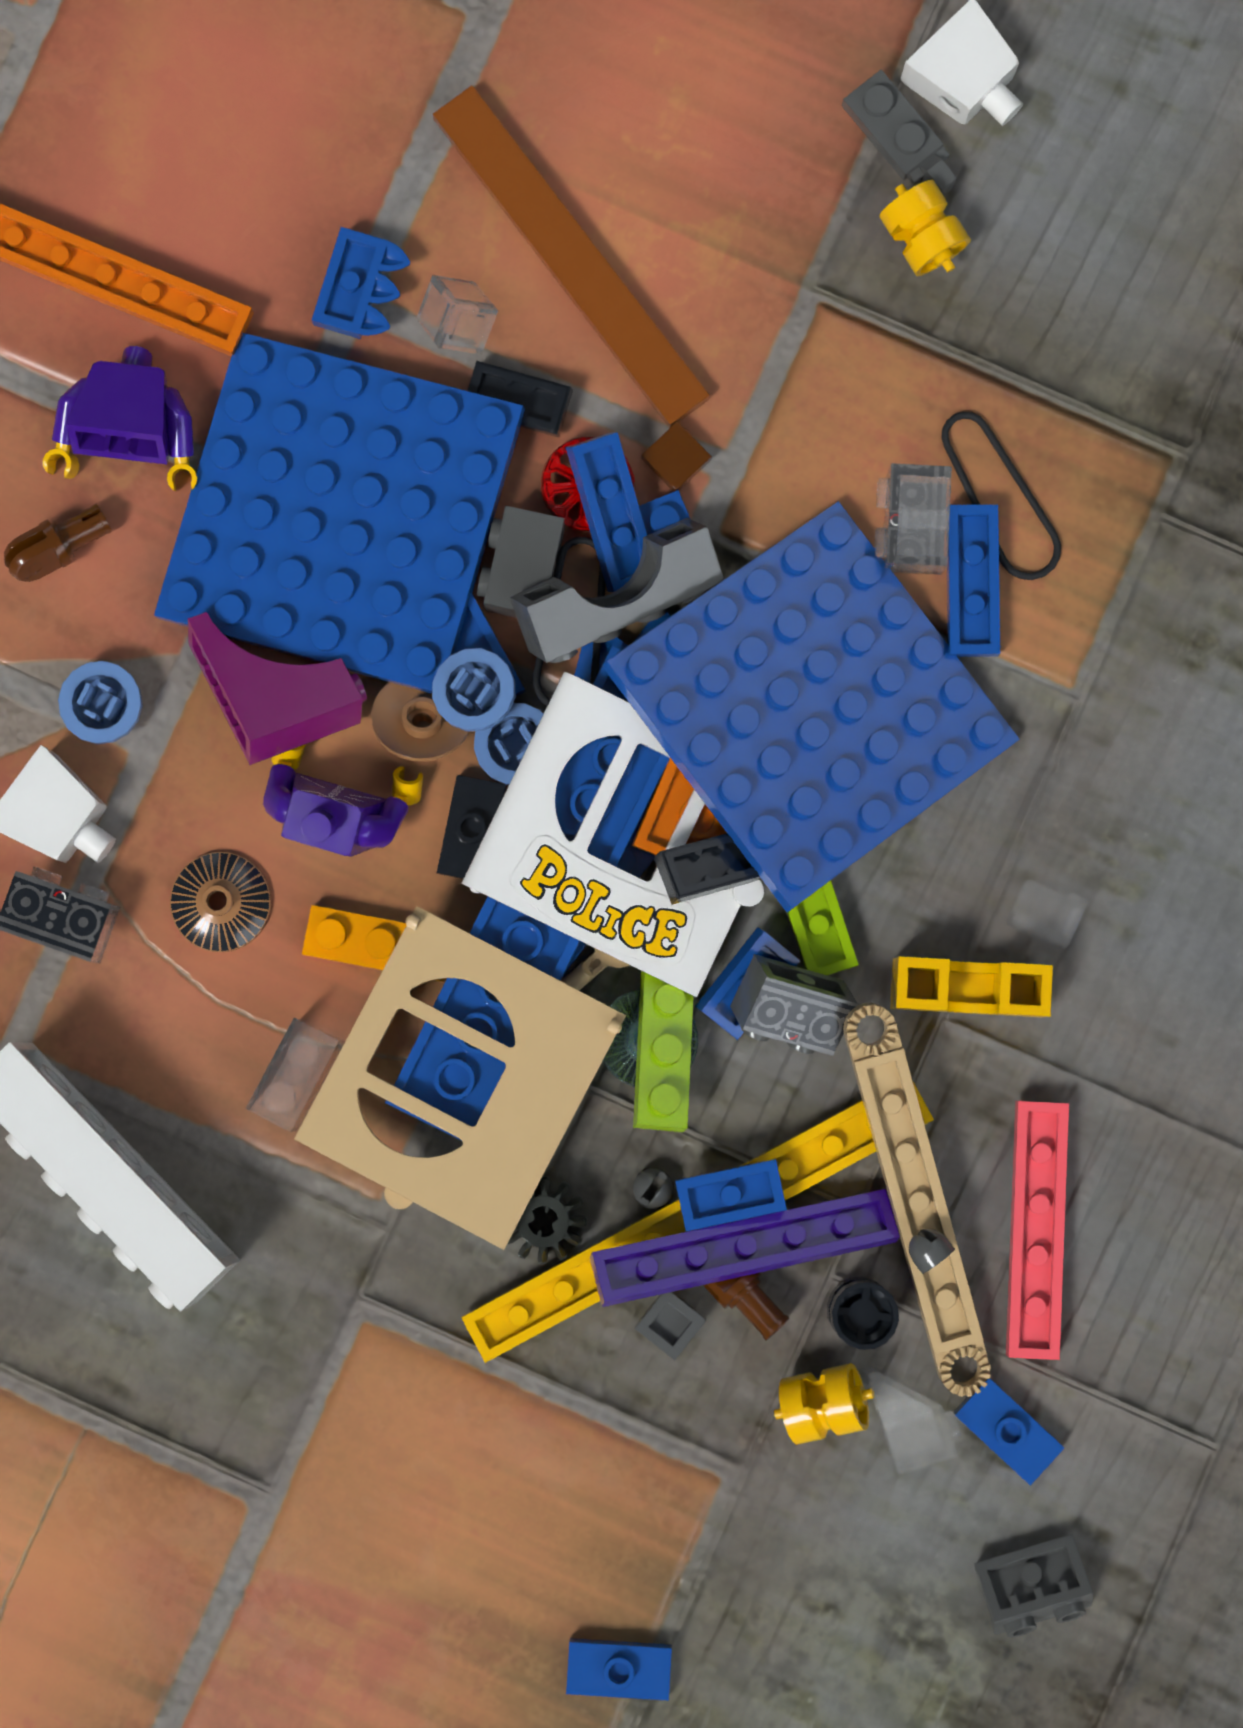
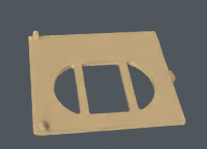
[294,906,626,1250]

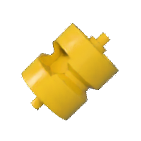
[879,180,971,276]
[774,1363,875,1445]

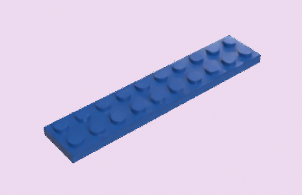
[385,645,669,1141]

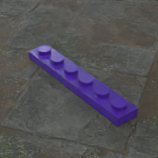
[590,1189,900,1307]

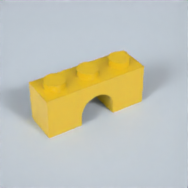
[890,956,1053,1018]

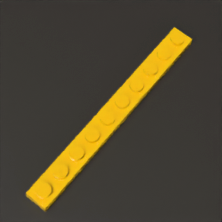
[461,1080,934,1363]

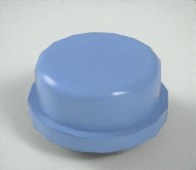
[432,648,515,732]
[58,661,143,744]
[474,703,543,785]

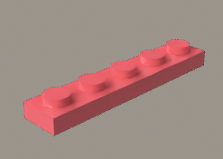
[1006,1101,1069,1360]

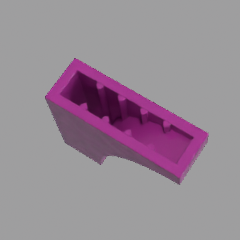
[188,612,367,765]

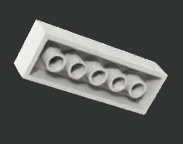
[0,1042,240,1312]

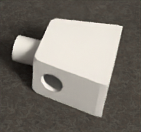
[900,0,1023,126]
[0,745,116,863]

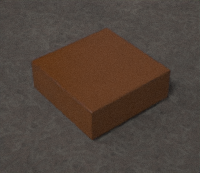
[641,421,712,492]

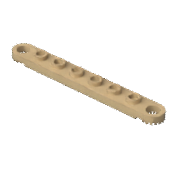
[843,1003,991,1397]

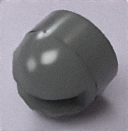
[633,1168,673,1209]
[909,1228,955,1274]

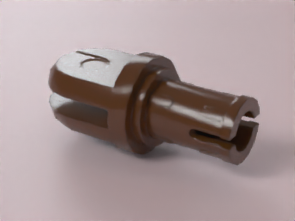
[4,503,112,582]
[703,1273,790,1341]

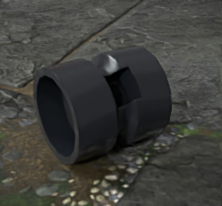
[827,1277,899,1350]

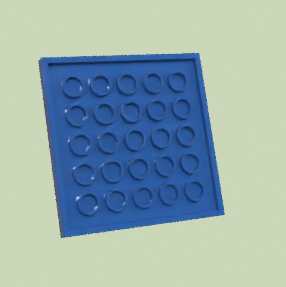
[154,333,525,693]
[603,501,1020,912]

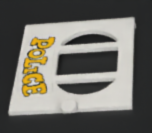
[461,672,764,997]

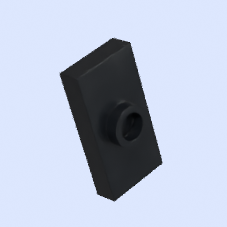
[468,361,573,437]
[437,775,507,879]
[654,833,761,905]

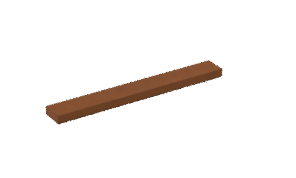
[433,85,710,428]

